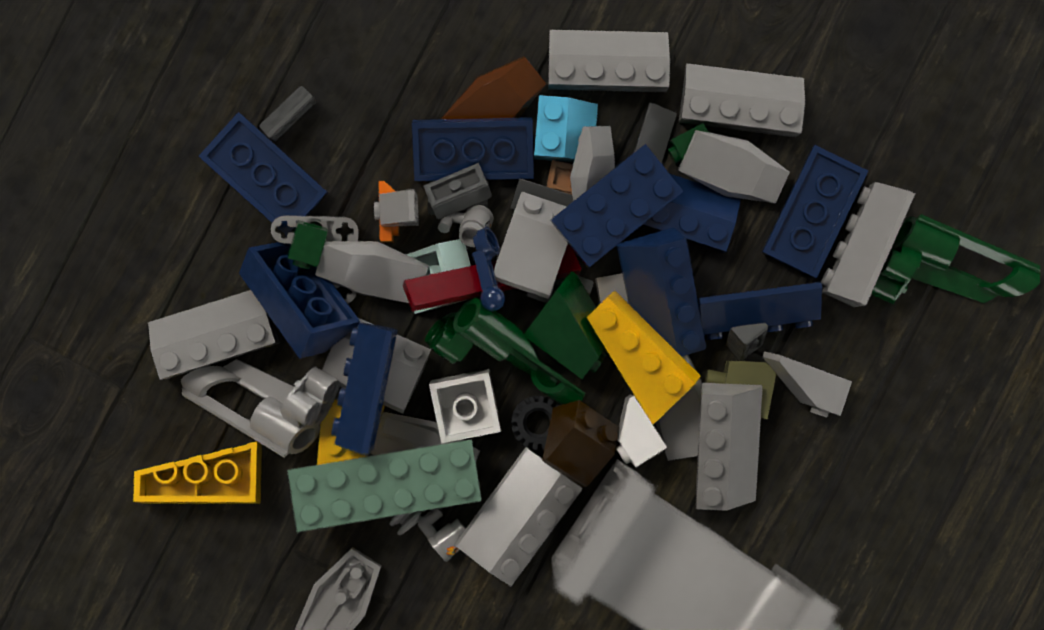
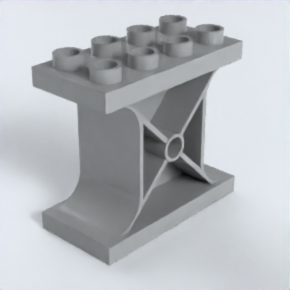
[551,459,841,630]

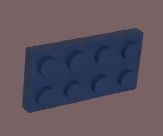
[199,112,328,236]
[412,117,534,181]
[550,144,684,268]
[761,145,868,279]

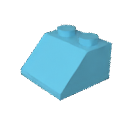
[534,95,598,162]

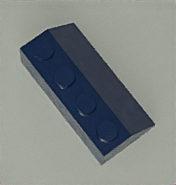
[640,174,741,254]
[617,228,706,356]
[239,242,361,359]
[697,282,822,340]
[331,322,398,455]

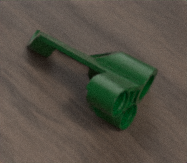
[871,214,1041,304]
[425,298,586,405]

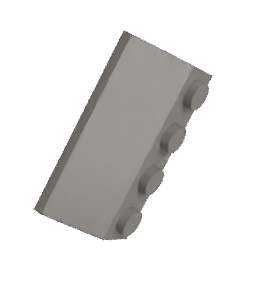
[548,30,670,92]
[679,63,805,137]
[821,182,915,307]
[148,290,280,379]
[696,383,762,511]
[454,447,583,586]

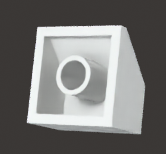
[429,369,501,444]
[616,394,667,467]

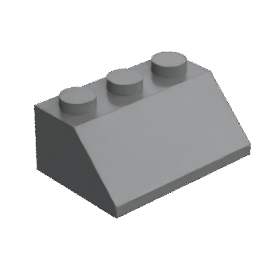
[322,318,431,413]

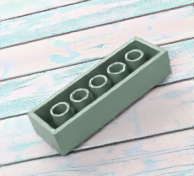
[288,440,482,532]

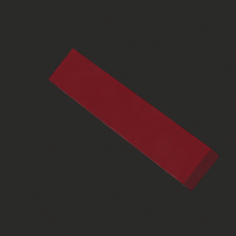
[402,245,581,311]

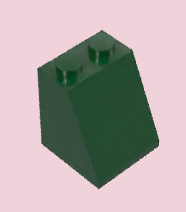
[524,271,608,379]

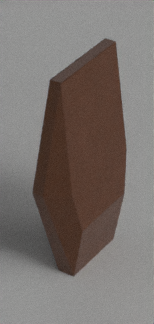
[441,56,546,119]

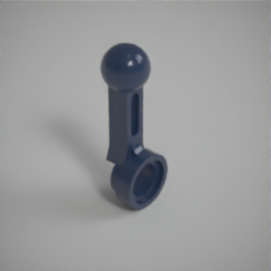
[472,227,505,311]

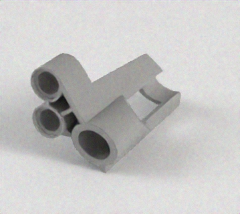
[181,359,340,458]

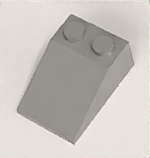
[494,192,568,299]

